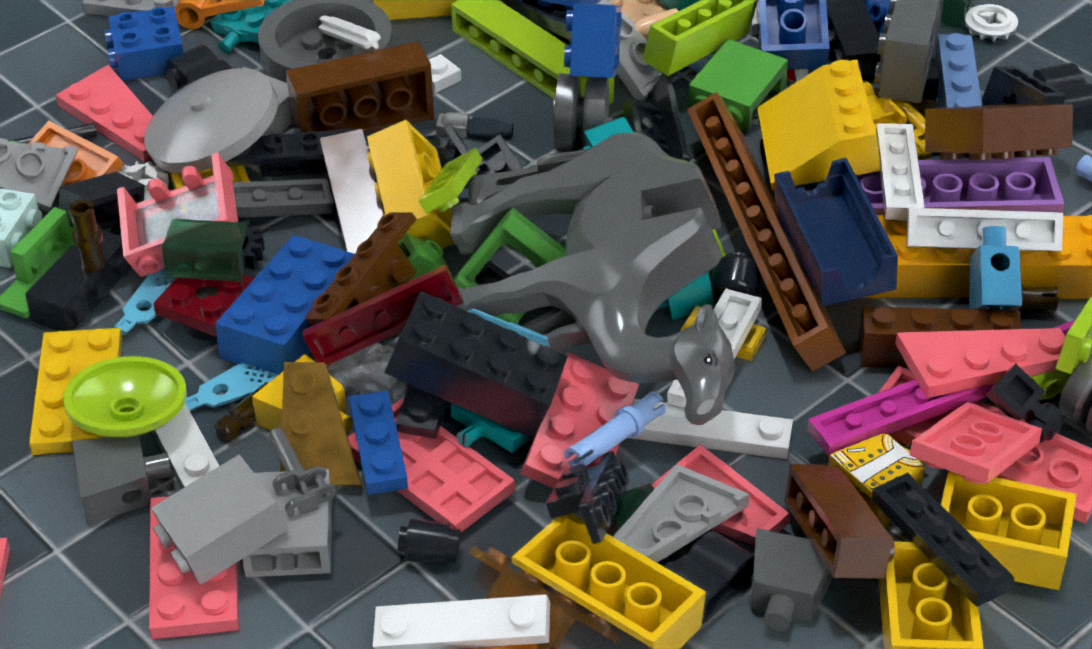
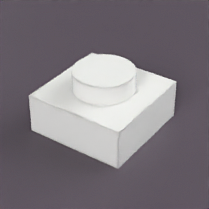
[429,54,461,93]

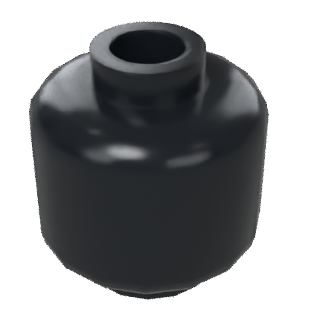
[711,252,761,302]

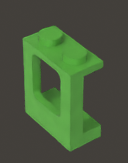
[454,207,566,325]

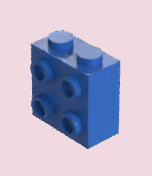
[104,6,184,81]

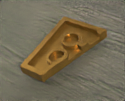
[280,362,363,487]

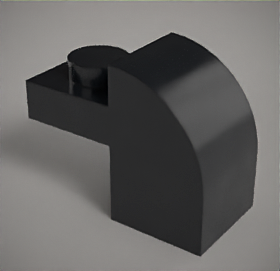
[396,382,452,439]

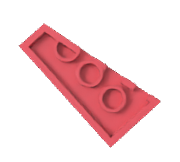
[56,65,153,162]
[895,328,1066,398]

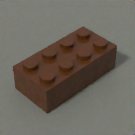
[286,41,434,135]
[925,104,1073,160]

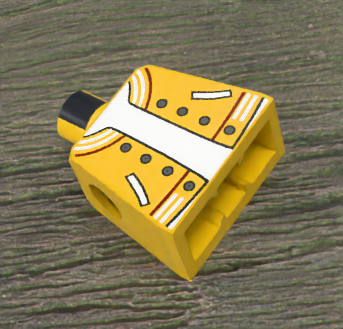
[828,433,925,527]

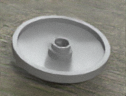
[144,68,278,173]

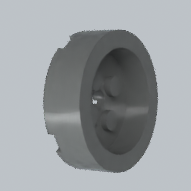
[258,0,393,83]

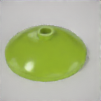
[63,356,187,438]

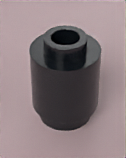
[398,519,461,566]

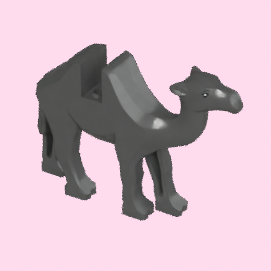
[451,132,735,425]

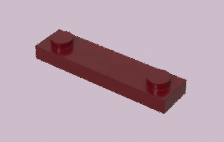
[303,264,464,366]

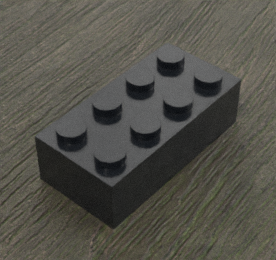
[384,291,568,439]

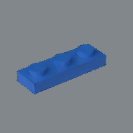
[348,390,408,495]

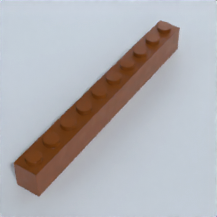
[687,92,846,372]

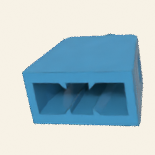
[969,226,1022,310]

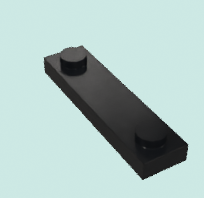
[872,473,1014,607]

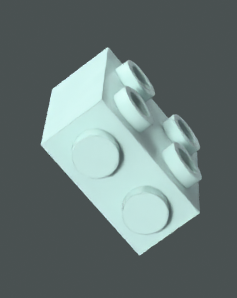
[0,188,42,268]

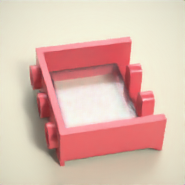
[117,152,243,277]

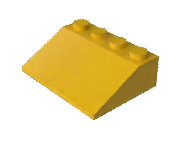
[757,60,881,190]

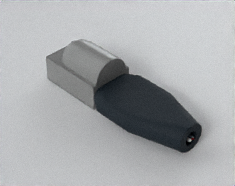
[436,112,513,139]

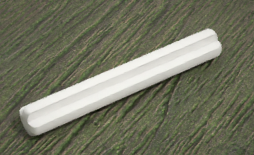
[318,15,381,51]

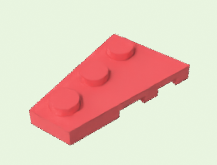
[641,444,790,546]

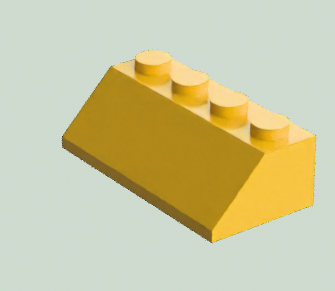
[512,513,706,649]

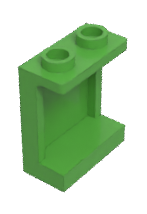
[689,39,788,132]

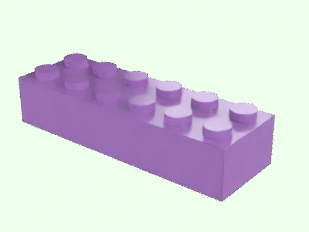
[856,157,1064,215]

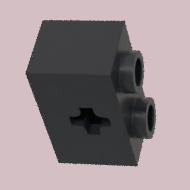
[981,66,1066,106]

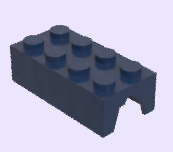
[774,158,898,306]

